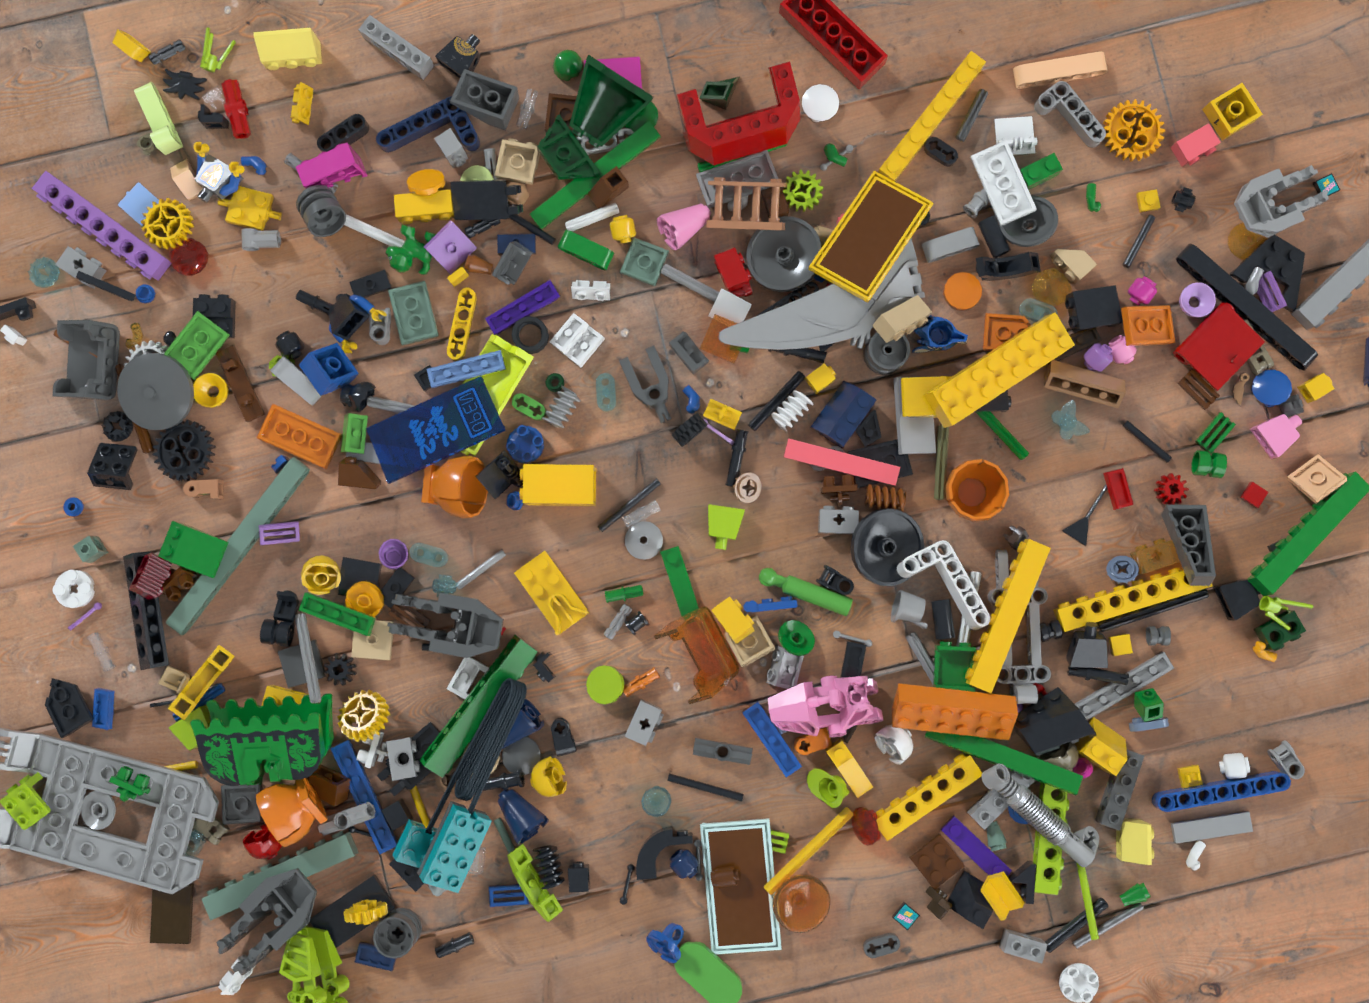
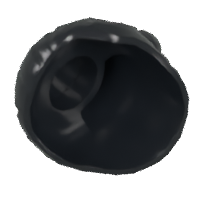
[340,382,376,412]

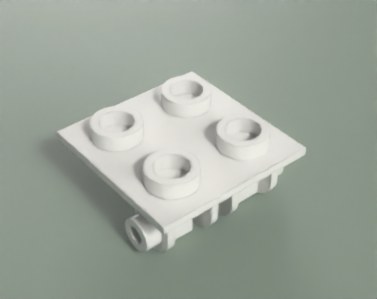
[994,116,1037,155]

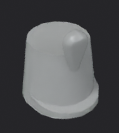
[890,590,928,629]

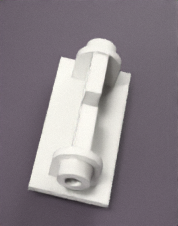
[571,280,610,301]
[219,954,255,995]

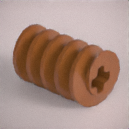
[865,484,906,512]

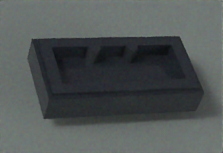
[349,270,392,298]
[381,567,415,609]
[840,641,866,678]
[389,859,424,892]

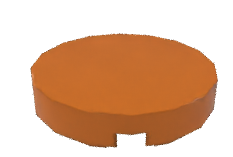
[943,272,982,311]

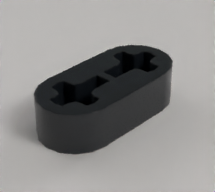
[924,137,958,167]

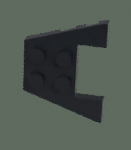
[1229,235,1305,312]

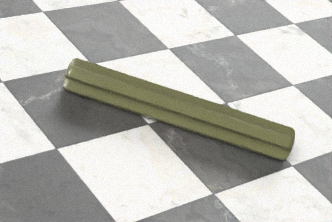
[934,424,949,500]

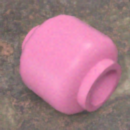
[1108,335,1137,364]

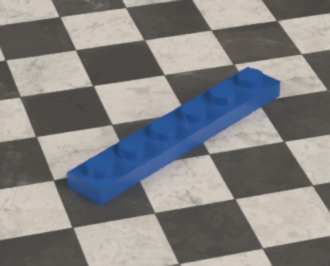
[331,739,398,854]

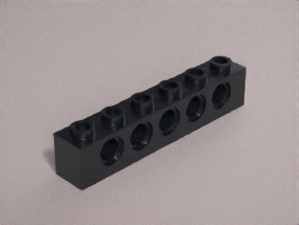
[123,551,169,670]

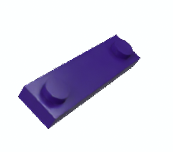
[485,280,560,335]
[940,815,1012,876]

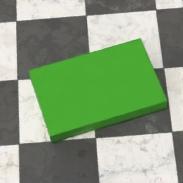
[164,311,230,380]

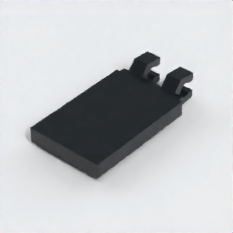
[450,180,523,220]
[377,722,440,796]

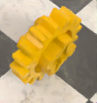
[344,899,388,925]

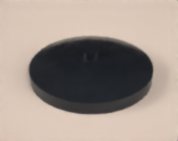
[851,509,924,586]

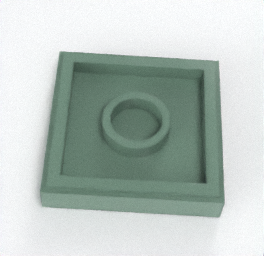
[620,237,669,287]

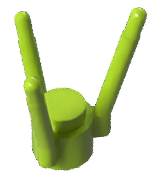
[200,27,236,73]
[1259,596,1314,630]

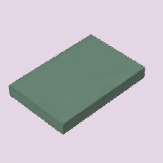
[388,281,439,346]

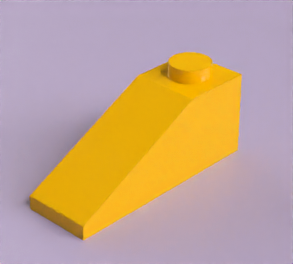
[824,739,873,798]

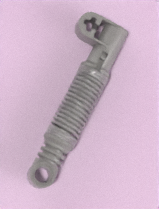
[981,763,1099,867]

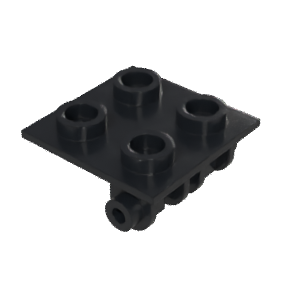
[476,451,523,499]

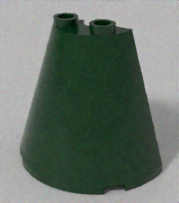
[569,55,654,148]

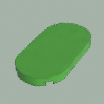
[674,941,742,1003]

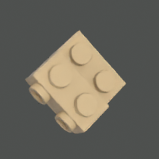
[494,138,540,185]

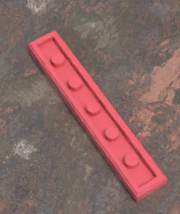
[783,438,900,486]

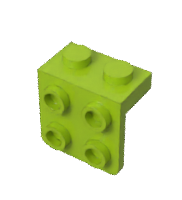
[0,772,51,830]

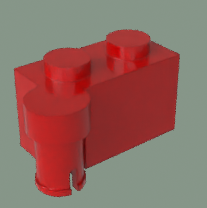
[714,247,753,298]

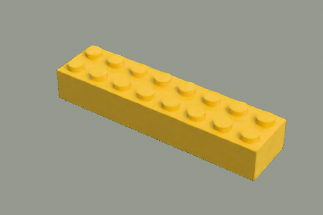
[924,312,1075,428]

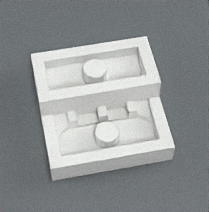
[550,313,605,368]

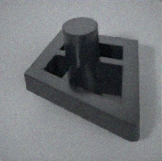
[855,410,882,447]

